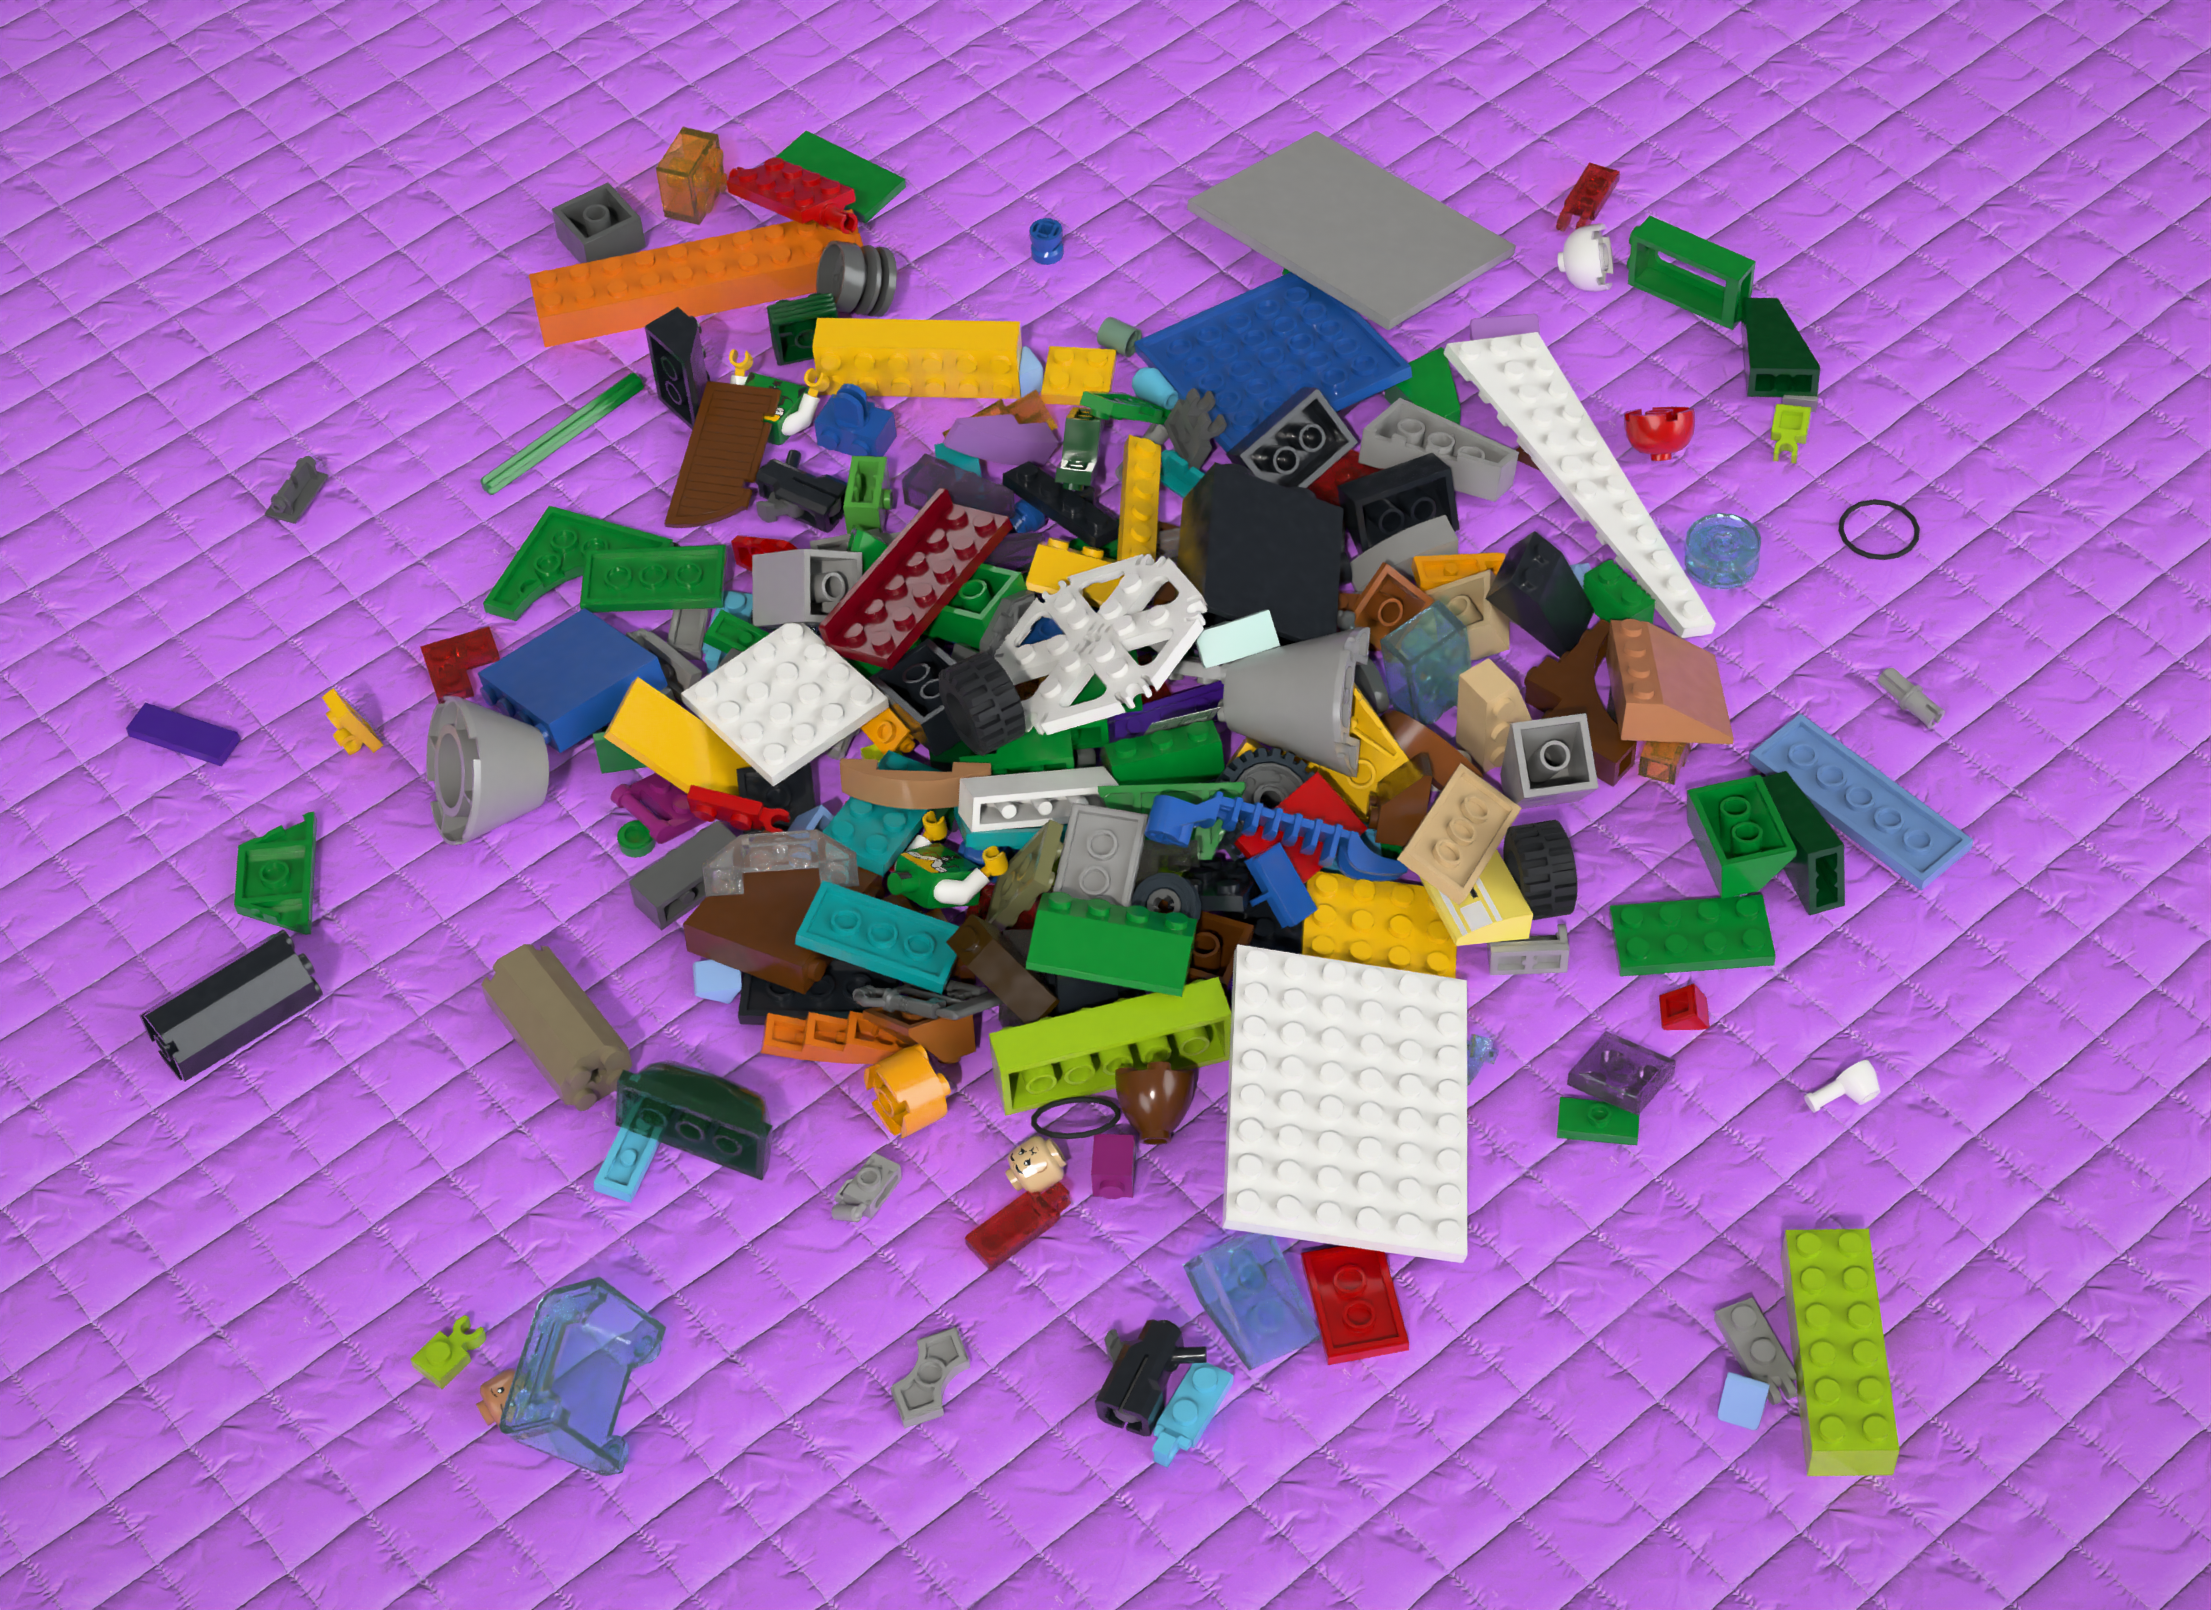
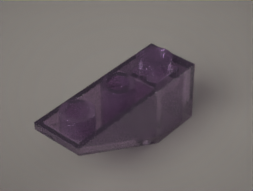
[902,453,1016,519]

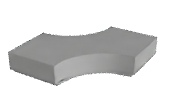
[890,1327,970,1429]

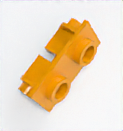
[860,707,915,755]

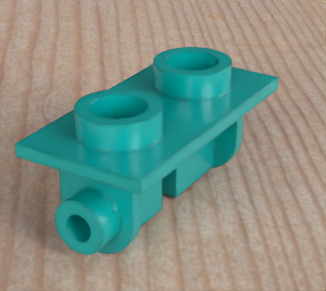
[1160,450,1205,499]

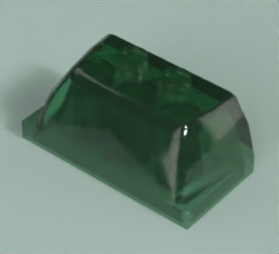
[615,1060,773,1180]

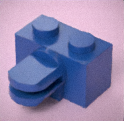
[814,383,897,457]

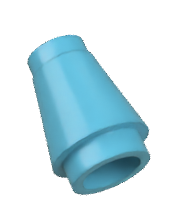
[1132,367,1179,410]

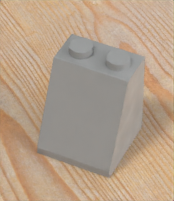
[752,549,862,628]
[1500,713,1599,809]

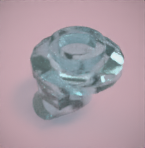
[1467,1034,1500,1086]

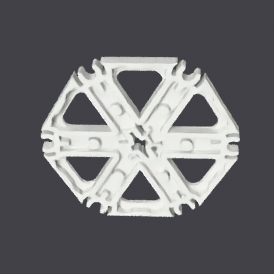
[994,554,1207,735]

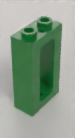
[1626,215,1756,330]

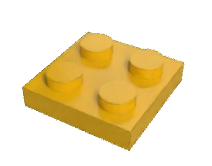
[1041,346,1117,406]

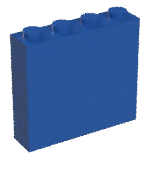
[478,608,668,753]

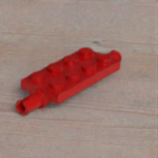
[726,158,858,234]

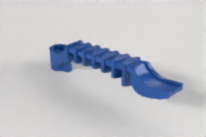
[1144,791,1408,882]

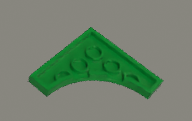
[483,506,674,621]

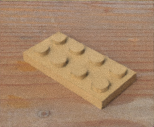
[1397,763,1522,905]

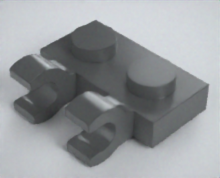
[1163,388,1227,470]

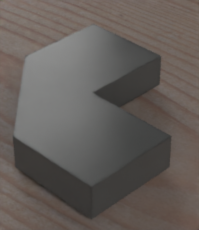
[980,590,1035,658]

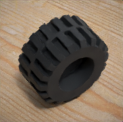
[938,651,1026,756]
[1503,819,1578,920]

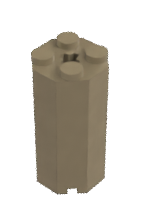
[481,944,632,1111]

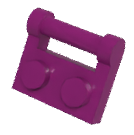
[611,773,707,844]

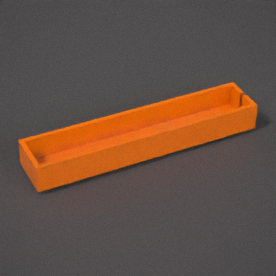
[529,209,863,347]

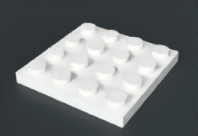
[681,623,889,787]

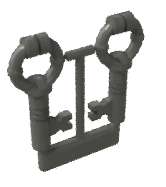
[853,979,1004,1020]

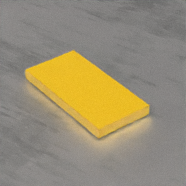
[603,677,752,796]

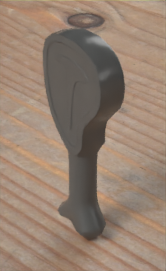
[1337,610,1390,715]

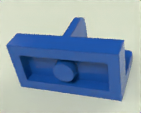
[1244,842,1318,928]

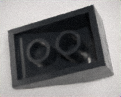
[1485,531,1595,658]

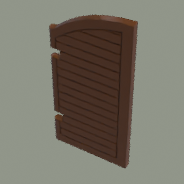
[664,381,782,528]

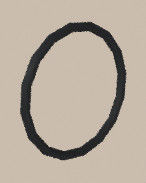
[1838,499,1920,560]
[1031,1096,1121,1139]

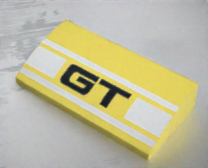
[1418,849,1533,946]

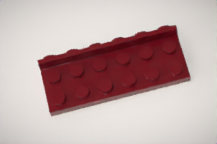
[819,487,1013,670]

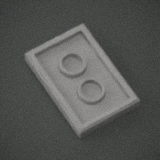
[1053,802,1149,907]

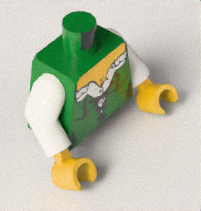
[729,349,830,445]
[887,811,1008,909]

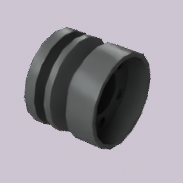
[816,241,897,317]

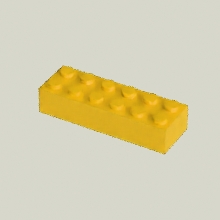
[812,318,1022,399]

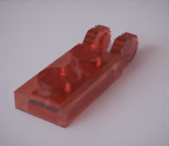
[1556,162,1620,232]

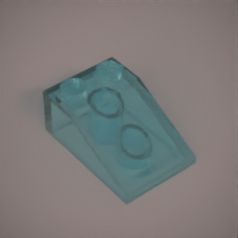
[1183,1232,1321,1371]

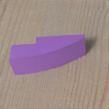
[943,414,1059,466]

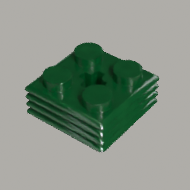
[767,293,838,366]

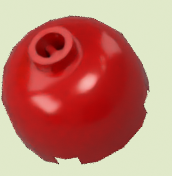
[1624,406,1695,461]

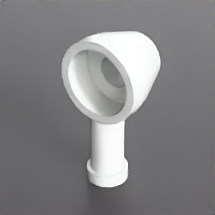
[1804,1060,1881,1113]

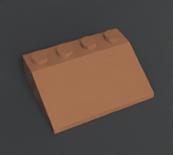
[1605,619,1734,744]

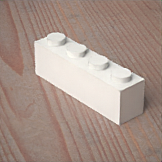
[958,766,1119,832]

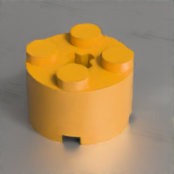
[864,1044,951,1138]

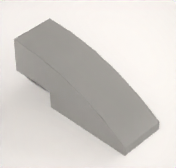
[1350,515,1458,592]

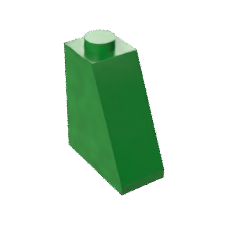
[1384,347,1460,425]

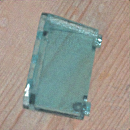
[499,1277,666,1476]

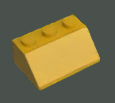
[1025,537,1124,608]

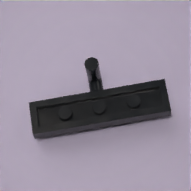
[1002,461,1119,549]

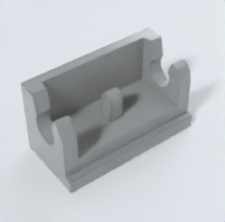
[1487,924,1569,975]

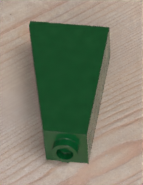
[1741,297,1820,397]
[1762,771,1845,916]

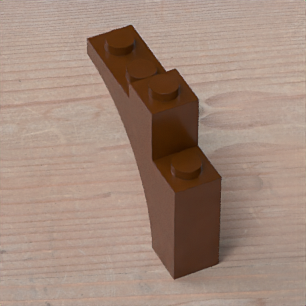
[1524,619,1637,787]

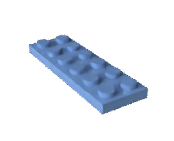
[1749,713,1973,891]

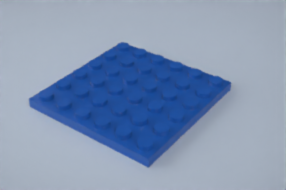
[1134,272,1412,453]

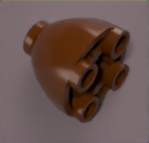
[1115,1062,1194,1145]

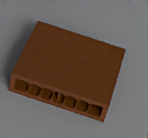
[683,830,885,994]

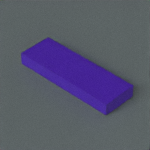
[126,702,240,766]

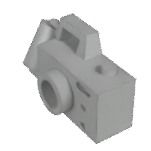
[832,1152,902,1222]

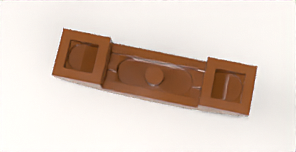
[1379,710,1483,791]

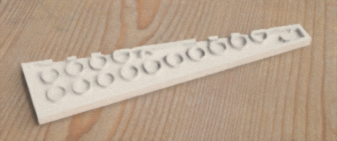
[1444,332,1716,638]

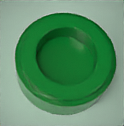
[617,820,656,858]

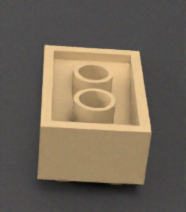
[1395,569,1509,660]

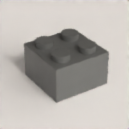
[552,182,646,264]

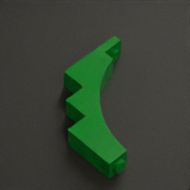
[959,649,1143,776]

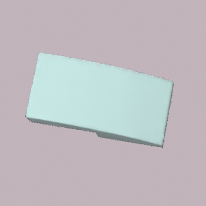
[1195,609,1280,668]

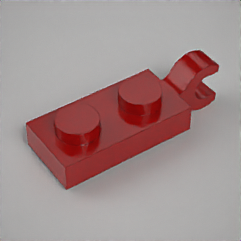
[687,785,790,836]

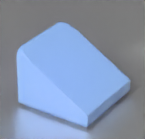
[1019,346,1043,398]
[693,960,742,1004]
[1717,1372,1770,1430]

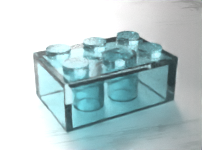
[1380,600,1472,726]

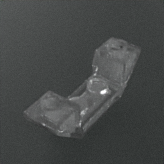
[702,829,859,897]

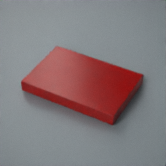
[1234,772,1368,884]
[1301,1246,1409,1365]

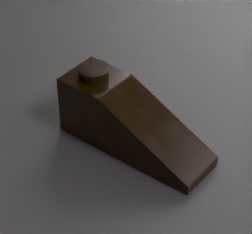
[946,914,1060,1024]

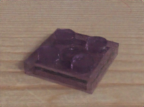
[1567,1031,1676,1115]

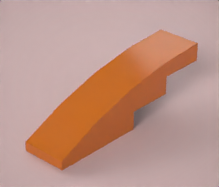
[761,1011,911,1064]

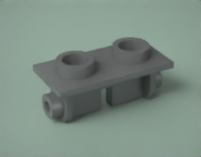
[265,456,329,524]

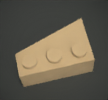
[1456,658,1532,774]

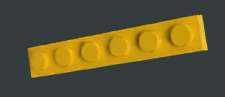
[1117,435,1161,576]

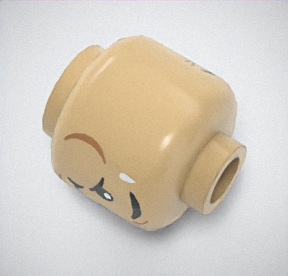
[1005,1135,1067,1196]

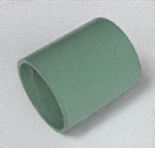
[1097,317,1142,357]

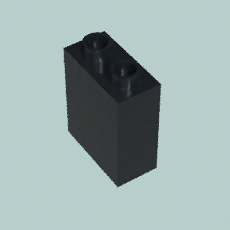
[1174,462,1344,662]

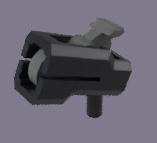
[756,450,847,533]
[1095,1319,1207,1436]

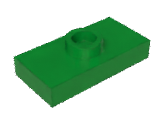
[1557,1097,1640,1146]

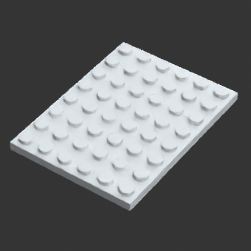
[1222,944,1467,1263]

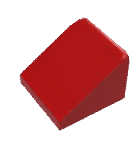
[1659,984,1710,1030]

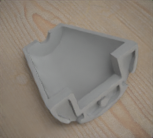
[1217,627,1370,777]

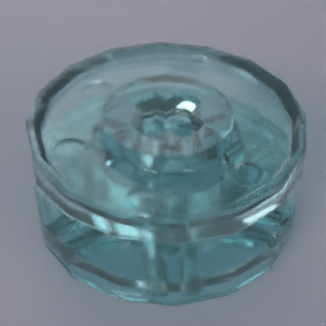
[1684,513,1761,589]

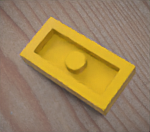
[322,688,383,755]

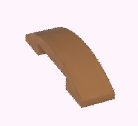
[840,758,992,809]

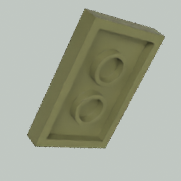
[985,819,1064,932]

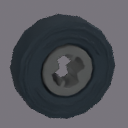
[1131,872,1201,923]

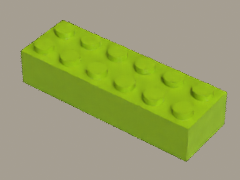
[989,977,1231,1116]
[1780,1229,1900,1476]

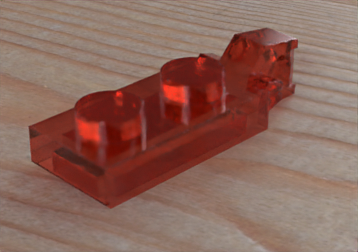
[965,1181,1071,1271]

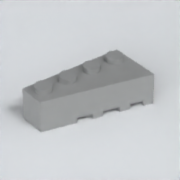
[1358,398,1519,502]

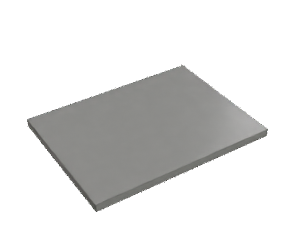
[1187,131,1516,330]

